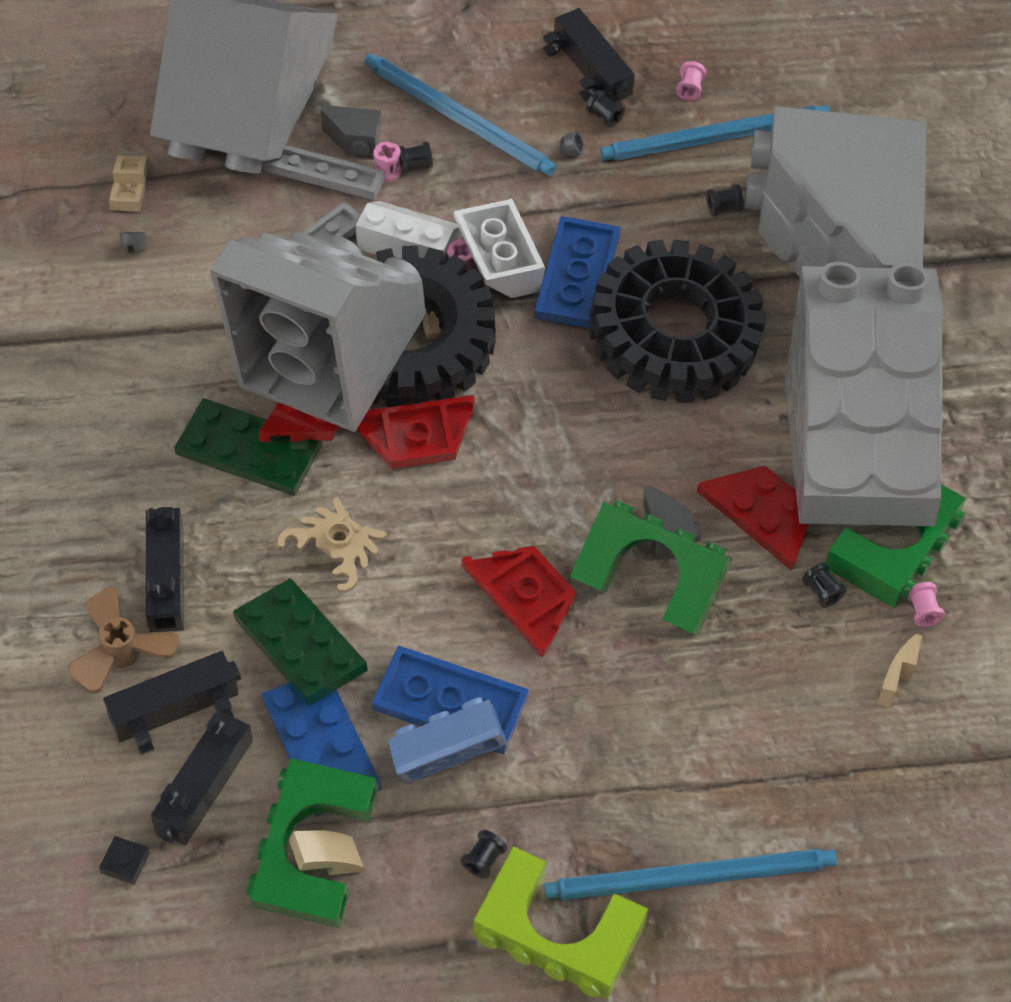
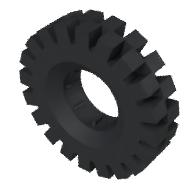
[589,239,766,403]
[366,246,496,408]

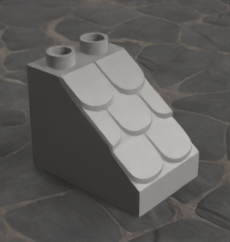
[150,0,338,173]
[744,106,927,277]
[210,232,426,432]
[784,262,943,526]

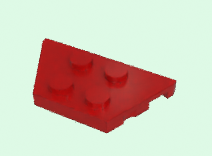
[357,395,475,469]
[259,402,340,442]
[697,465,809,570]
[461,546,576,657]

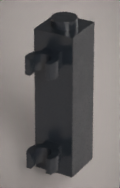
[543,8,635,102]
[145,507,184,633]
[103,650,241,755]
[150,710,253,846]

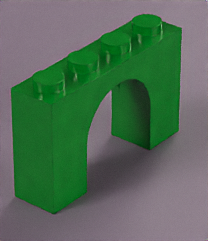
[825,484,966,608]
[570,499,732,635]
[246,758,378,928]

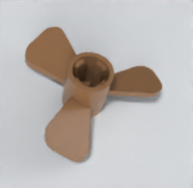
[69,587,180,694]

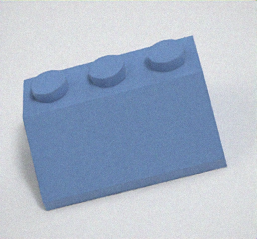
[388,698,508,784]

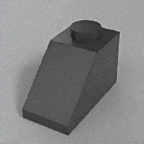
[320,105,381,157]
[642,485,701,560]

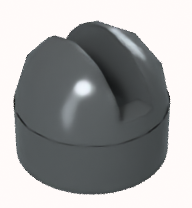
[560,131,584,157]
[120,232,145,254]

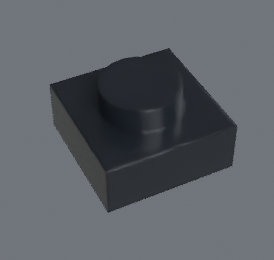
[99,836,150,885]

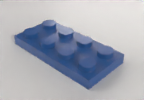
[535,216,621,328]
[372,645,529,755]
[261,683,382,817]

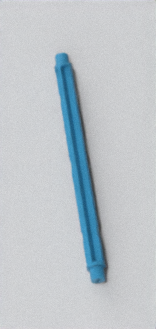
[364,53,556,176]
[600,105,830,161]
[544,848,837,901]

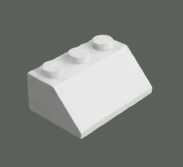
[454,199,545,298]
[356,201,463,263]

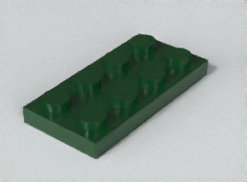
[174,398,322,496]
[233,578,368,706]

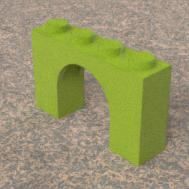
[473,846,648,999]

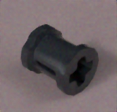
[586,90,625,128]
[399,141,433,173]
[706,184,744,216]
[802,562,847,608]
[460,830,507,879]

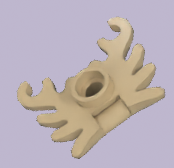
[277,497,387,593]

